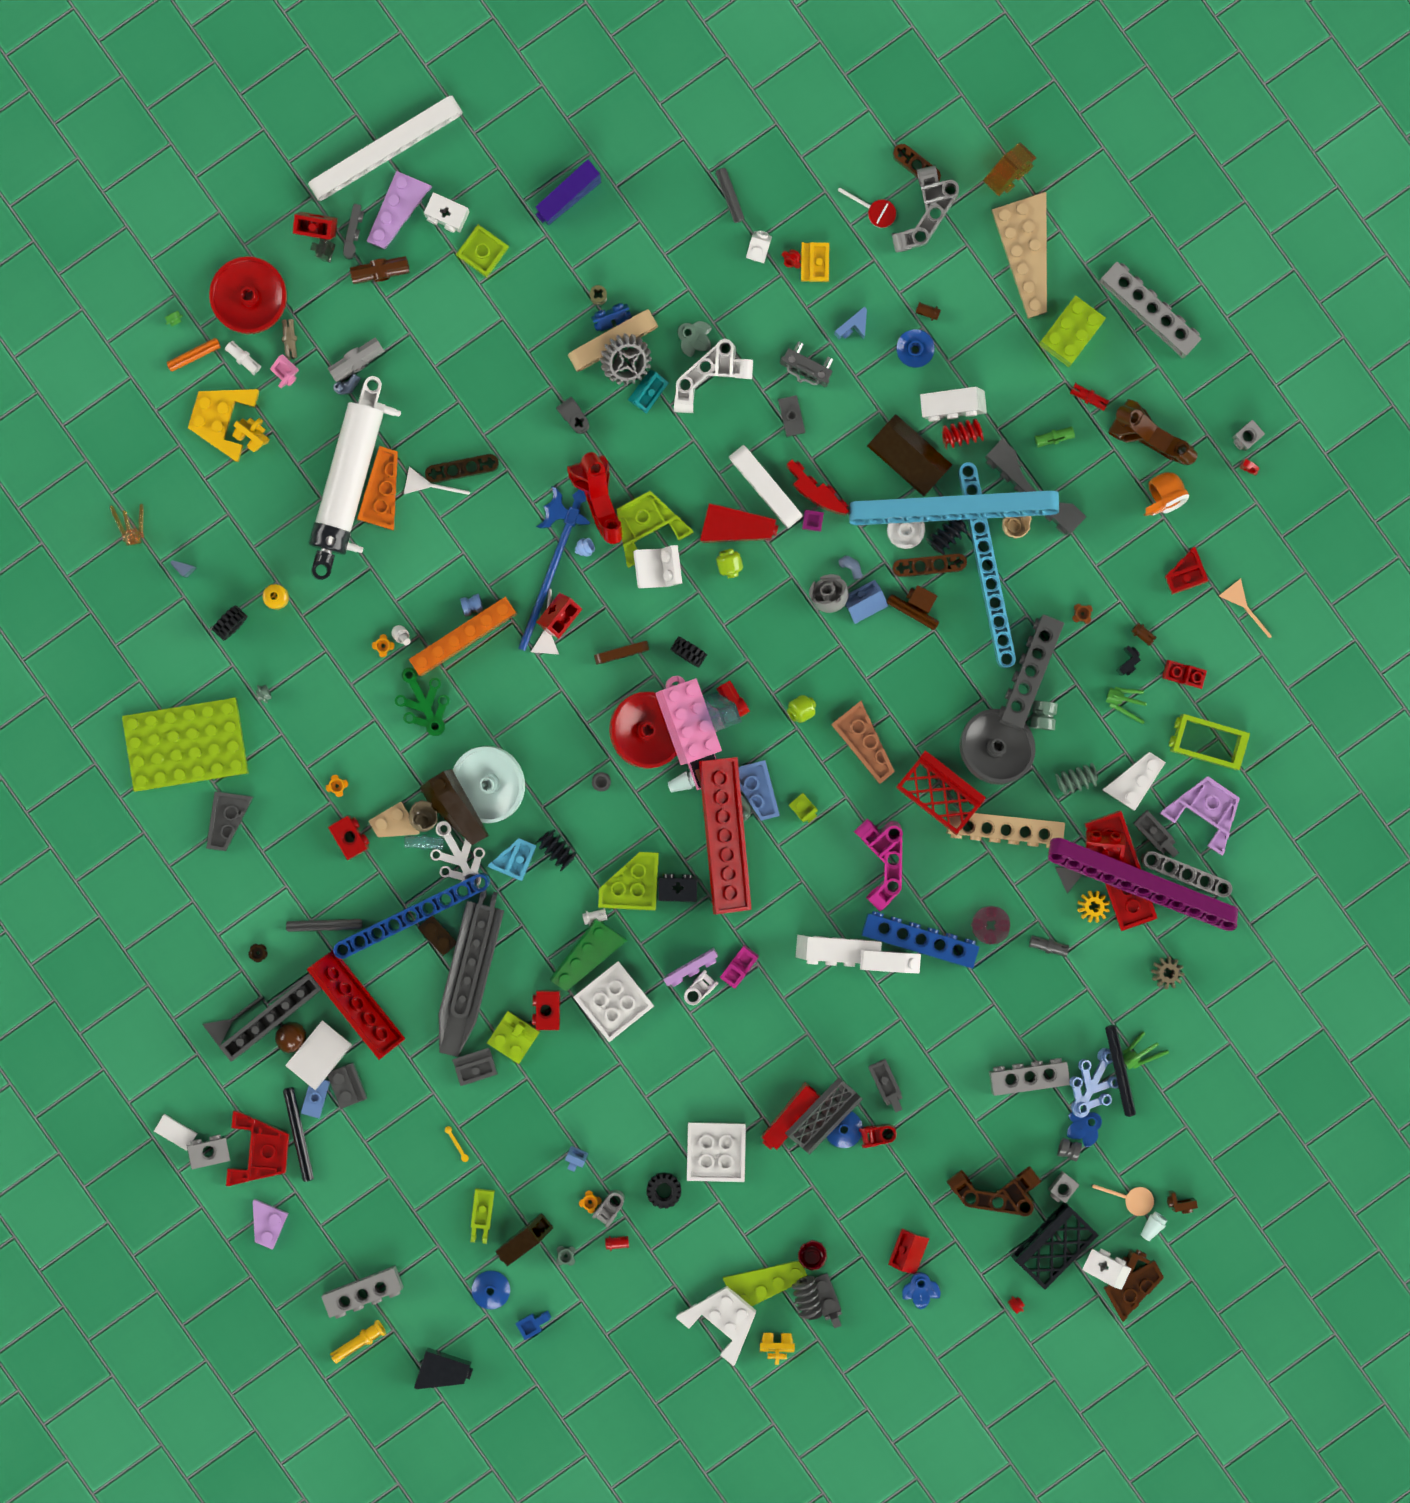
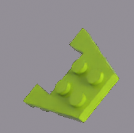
[617,491,694,569]

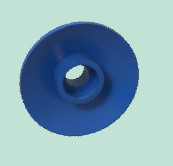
[896,329,935,368]
[826,1111,863,1148]
[472,1271,510,1309]

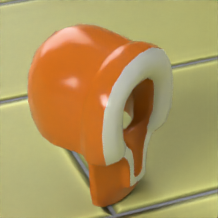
[1143,472,1189,516]

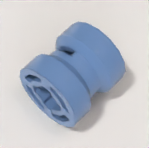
[460,593,484,617]

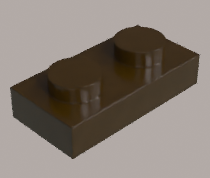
[418,916,457,956]

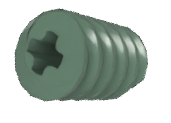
[1055,762,1098,796]

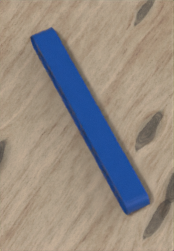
[333,873,490,959]

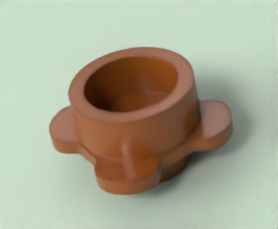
[1072,604,1093,624]

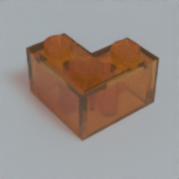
[983,142,1036,196]

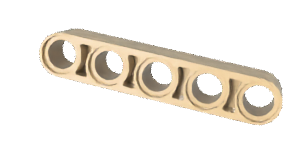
[568,309,658,372]

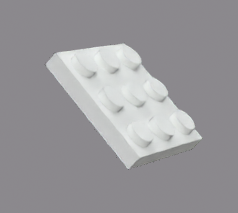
[573,961,654,1042]
[687,1122,746,1182]

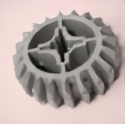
[600,333,652,385]

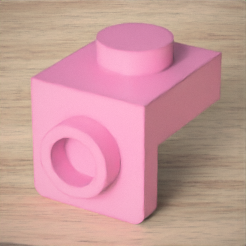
[270,354,299,388]

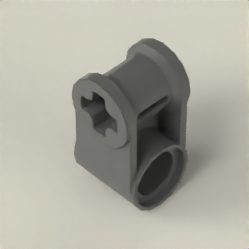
[556,397,589,434]

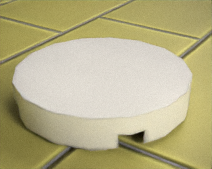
[887,522,925,549]

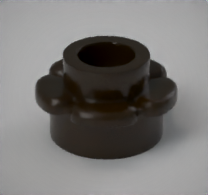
[249,944,268,962]

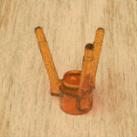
[110,504,144,546]

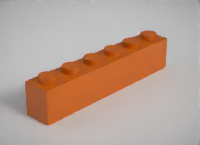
[409,596,517,677]

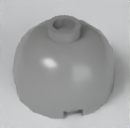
[809,574,848,613]

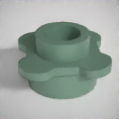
[256,684,272,703]
[556,1246,576,1266]

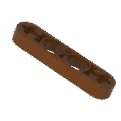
[892,554,967,577]

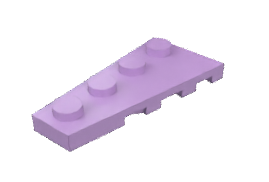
[367,171,432,250]

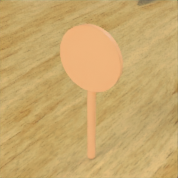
[1092,1184,1154,1216]

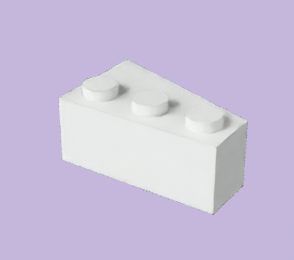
[920,387,987,422]

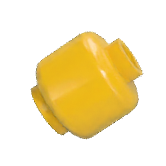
[262,584,289,610]

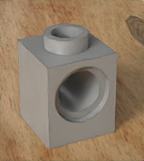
[1232,420,1265,451]
[1048,1171,1079,1203]

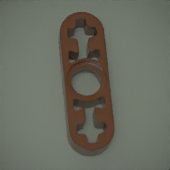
[893,144,941,181]
[594,641,650,665]

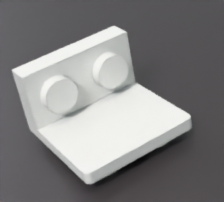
[633,545,682,588]

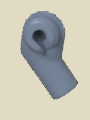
[333,373,361,395]
[839,556,863,580]

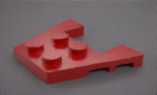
[226,1110,290,1186]

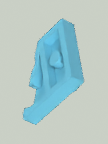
[488,838,537,881]

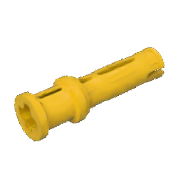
[330,1320,386,1364]

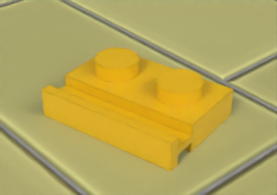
[801,242,829,282]

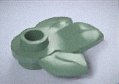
[677,321,712,357]

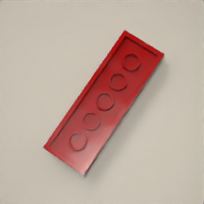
[1084,810,1158,931]
[307,950,405,1060]

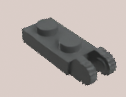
[343,204,364,259]

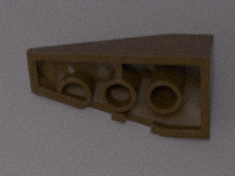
[420,769,489,845]

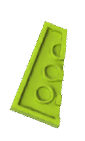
[722,1260,808,1306]

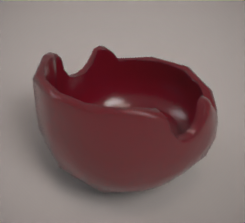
[798,1240,827,1271]

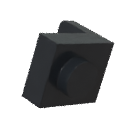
[1116,646,1141,676]

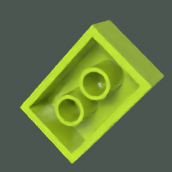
[1039,295,1106,367]

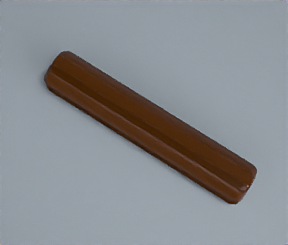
[887,594,939,630]

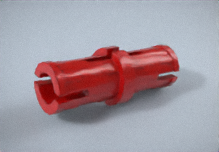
[1070,382,1109,411]

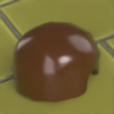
[275,1022,306,1053]

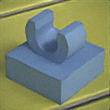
[565,1146,589,1172]

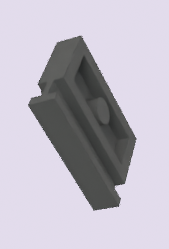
[452,1047,498,1086]
[328,1062,367,1109]

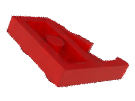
[1165,547,1209,595]

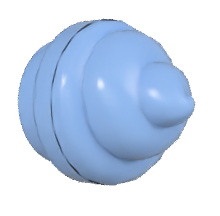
[575,538,595,557]

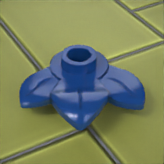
[1067,1110,1102,1148]
[902,1272,941,1309]

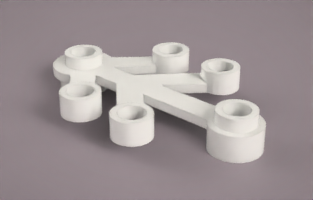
[430,821,485,888]

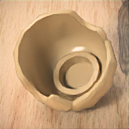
[1002,516,1032,539]

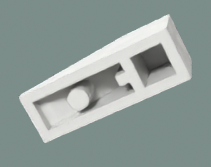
[860,950,921,973]

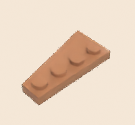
[831,701,895,784]

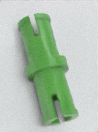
[1034,426,1075,448]

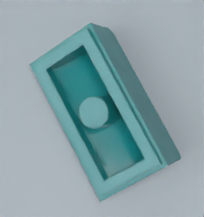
[628,370,669,413]

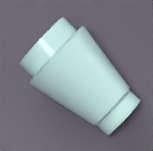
[668,771,695,793]
[1141,1212,1167,1241]

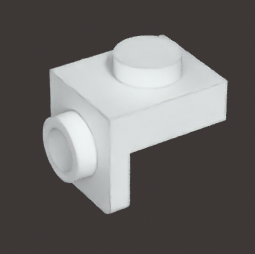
[746,231,772,263]

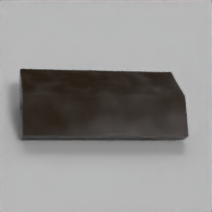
[867,414,952,497]

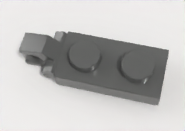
[1133,810,1179,858]
[868,1059,903,1113]
[815,1273,842,1328]

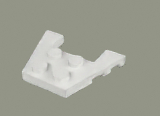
[676,1286,757,1366]

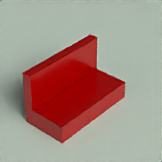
[888,1228,929,1274]

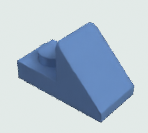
[834,306,867,340]

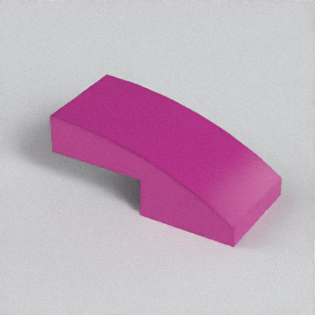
[720,945,759,989]

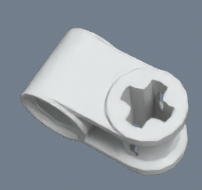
[684,970,719,1005]

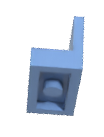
[845,580,888,624]

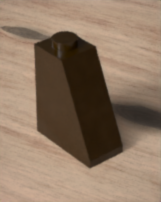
[495,1213,553,1267]

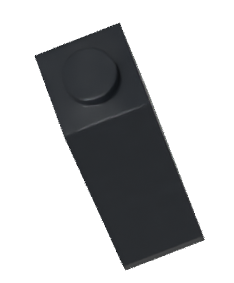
[414,1348,473,1389]

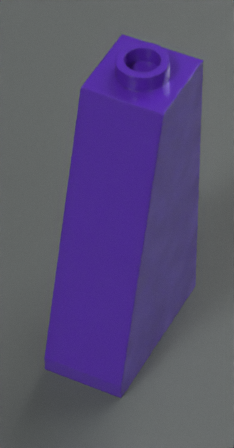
[535,159,602,226]

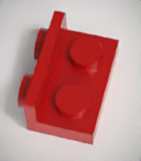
[1085,830,1126,862]

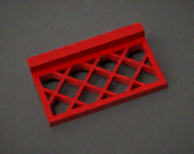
[896,750,986,835]

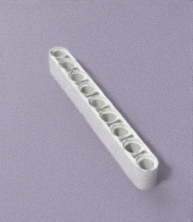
[308,96,463,201]

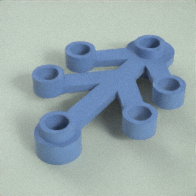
[1069,1048,1118,1118]

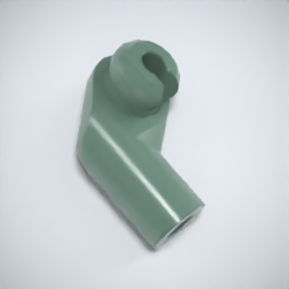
[741,794,752,821]

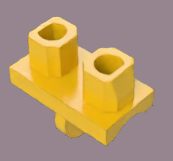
[232,418,270,452]
[759,1333,795,1365]

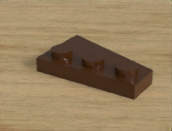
[1103,1259,1164,1322]

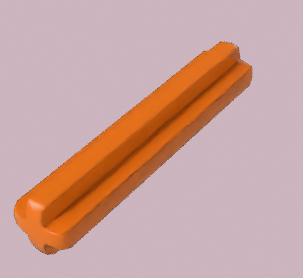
[167,338,221,372]

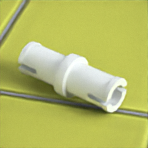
[225,341,261,375]

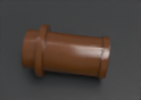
[915,302,941,321]
[1131,623,1157,646]

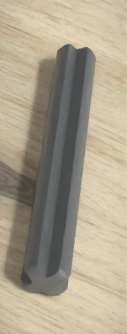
[286,919,363,932]

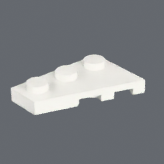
[1102,752,1166,811]

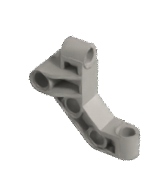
[891,166,959,253]

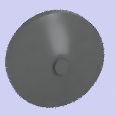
[960,709,1036,785]

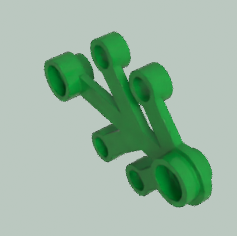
[395,668,450,736]

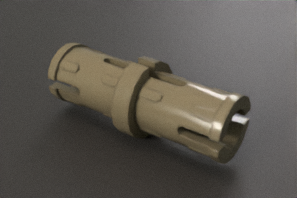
[282,319,297,359]

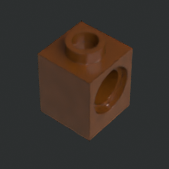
[906,585,938,614]

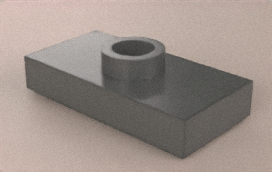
[778,395,805,437]

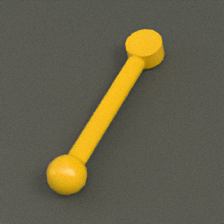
[444,1126,469,1162]

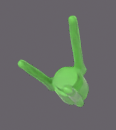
[1106,687,1147,724]
[1122,1032,1169,1070]

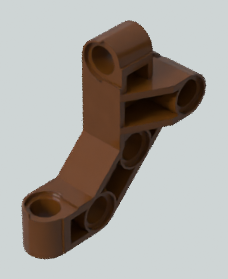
[1108,399,1197,465]
[946,1166,1042,1216]

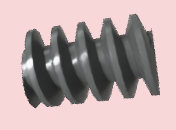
[792,1276,823,1320]

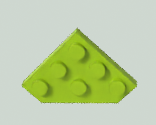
[598,852,659,911]

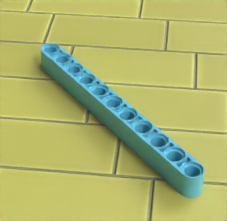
[958,462,1016,668]
[849,491,1059,525]

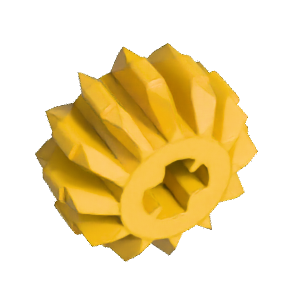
[1077,891,1110,923]

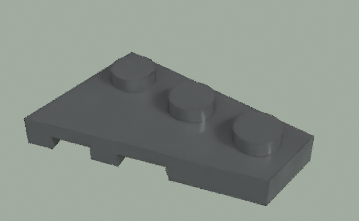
[206,791,254,851]

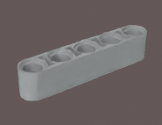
[1141,851,1232,897]

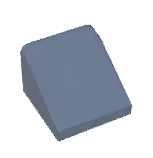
[170,560,197,578]

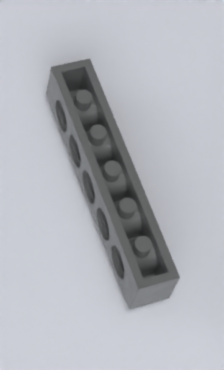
[998,614,1064,731]
[219,974,322,1062]

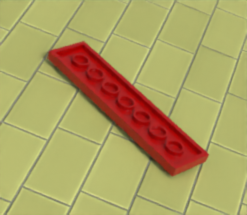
[699,757,752,915]

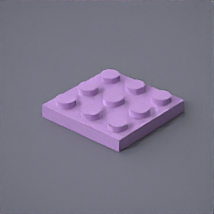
[663,948,718,987]

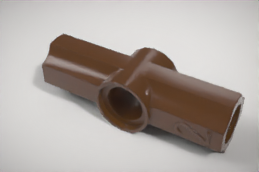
[350,256,410,284]

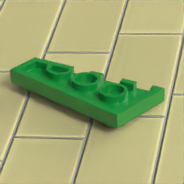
[550,918,627,991]

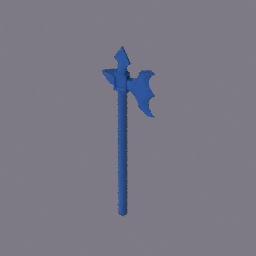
[518,486,590,651]

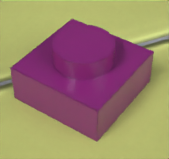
[802,510,824,532]

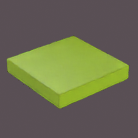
[456,224,509,278]

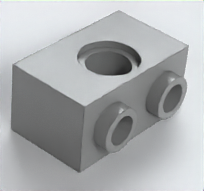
[186,1134,230,1169]

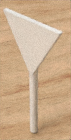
[404,466,470,495]
[531,589,559,655]

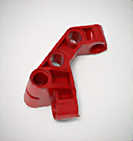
[567,452,622,544]

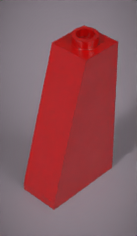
[700,503,779,543]
[761,1082,820,1150]

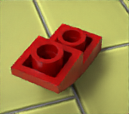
[1162,660,1207,689]

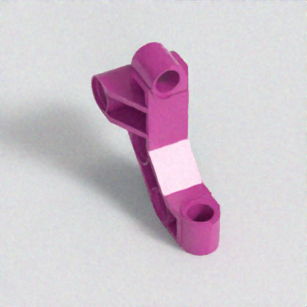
[854,818,903,911]

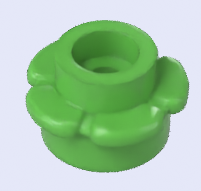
[164,310,183,327]

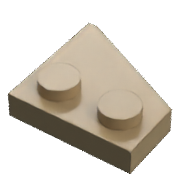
[368,801,420,837]

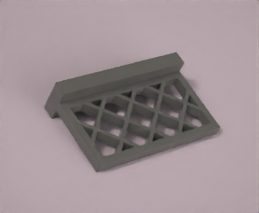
[785,1078,863,1155]

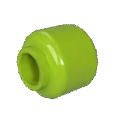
[716,549,743,578]
[787,695,816,723]

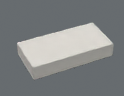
[154,1114,198,1151]

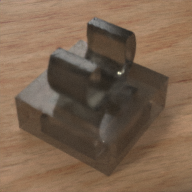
[310,238,335,263]

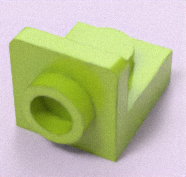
[788,793,818,823]

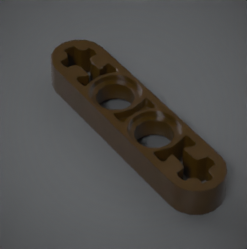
[425,454,499,483]

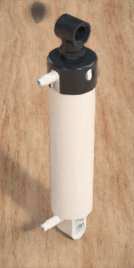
[309,376,401,580]

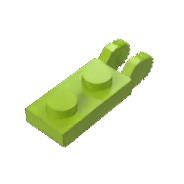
[471,1188,495,1244]

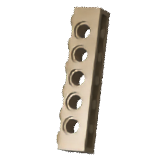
[946,811,1065,848]

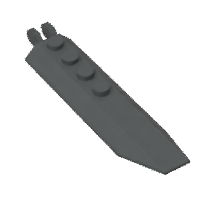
[439,889,504,1057]

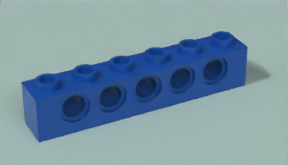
[861,911,979,969]

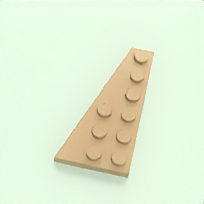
[991,192,1047,319]

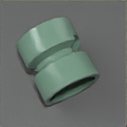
[1030,701,1058,730]

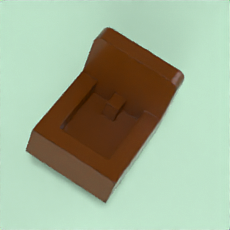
[1167,1190,1198,1214]
[1122,1249,1150,1277]

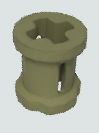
[590,285,607,305]

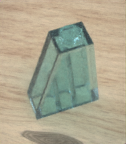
[703,692,742,732]

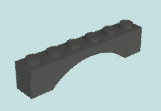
[985,439,1086,535]

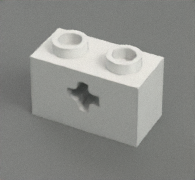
[424,192,469,233]
[1082,1248,1132,1290]

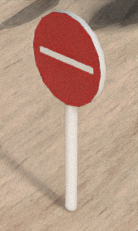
[838,188,896,228]

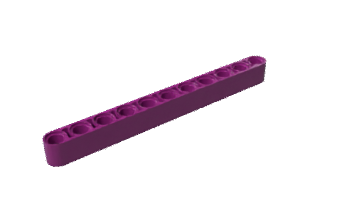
[1048,838,1238,931]

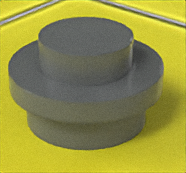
[592,772,611,791]

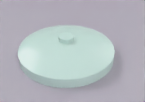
[453,746,525,823]

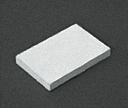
[285,1020,352,1090]

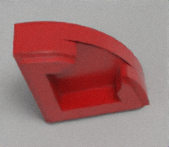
[1239,459,1260,476]

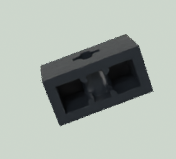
[658,874,698,902]

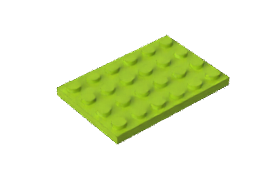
[122,698,249,792]

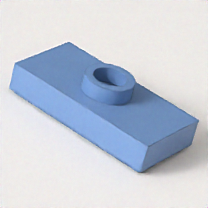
[301,1079,330,1119]

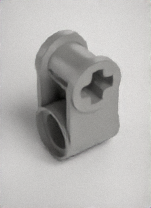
[592,1190,625,1228]

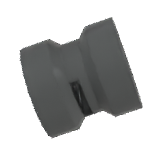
[1057,1138,1082,1161]

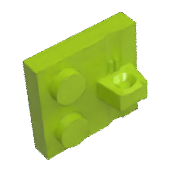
[487,1011,540,1064]

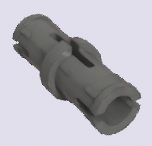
[1029,935,1069,957]

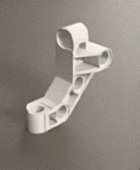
[674,339,753,413]

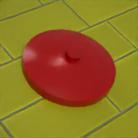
[209,257,287,334]
[609,692,677,769]

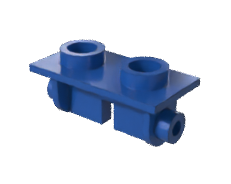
[591,303,632,332]

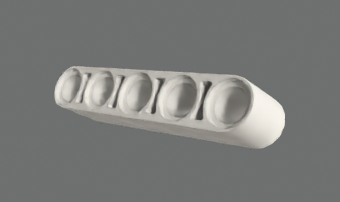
[729,445,803,529]

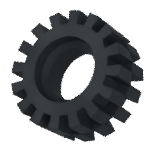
[212,605,248,641]
[670,636,707,668]
[647,1172,681,1209]

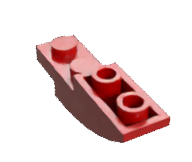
[786,459,849,516]

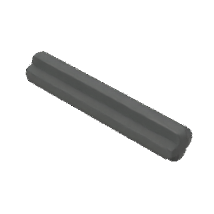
[716,168,744,223]

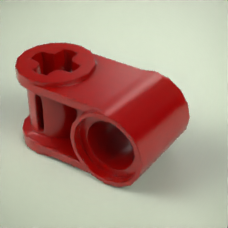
[859,1124,897,1148]

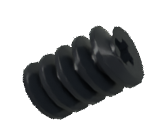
[926,520,968,555]
[535,829,576,871]

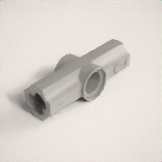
[327,337,385,382]

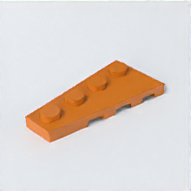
[357,446,398,531]

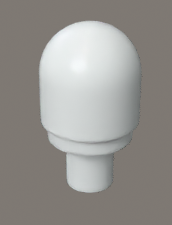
[391,625,410,645]

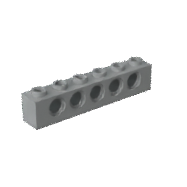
[1099,262,1201,358]

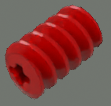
[942,418,984,450]

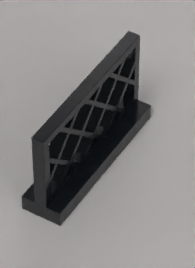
[1011,1202,1099,1290]

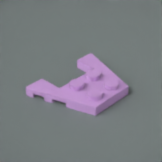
[1159,776,1240,856]

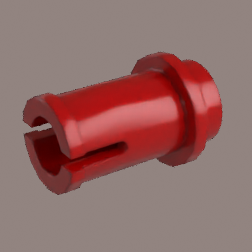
[605,1236,629,1251]

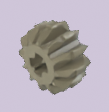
[1151,956,1184,989]

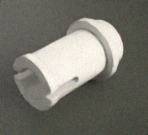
[582,908,607,926]

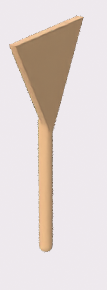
[1219,578,1272,638]

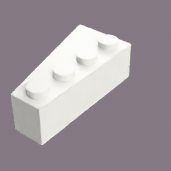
[796,935,882,967]

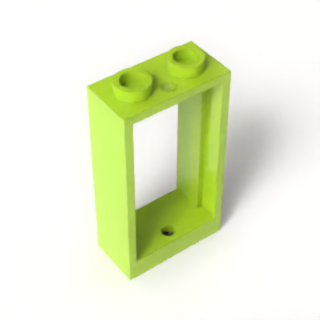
[1169,714,1250,770]

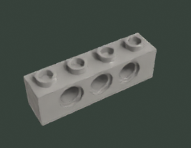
[989,1058,1070,1096]
[321,1265,404,1319]

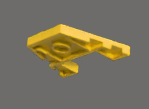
[188,389,260,462]

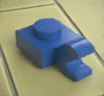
[515,1311,551,1340]

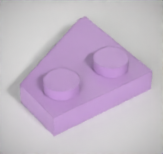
[253,1199,289,1250]

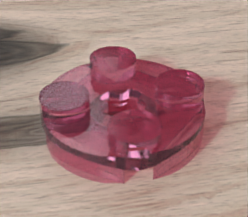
[971,906,1010,944]

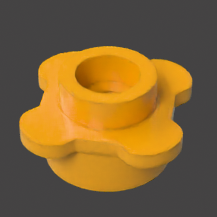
[372,634,395,657]
[326,775,348,797]
[579,1190,602,1214]

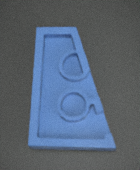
[738,760,780,821]

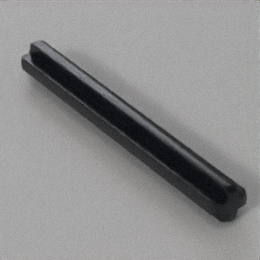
[1105,1025,1136,1117]
[283,1087,314,1182]

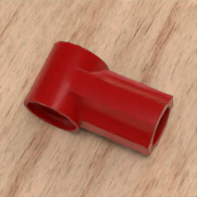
[716,680,750,721]

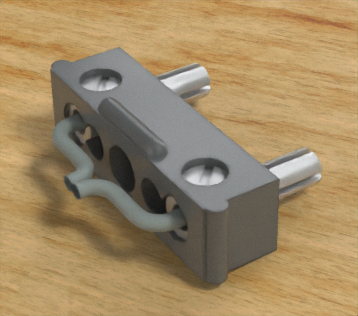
[780,341,833,387]

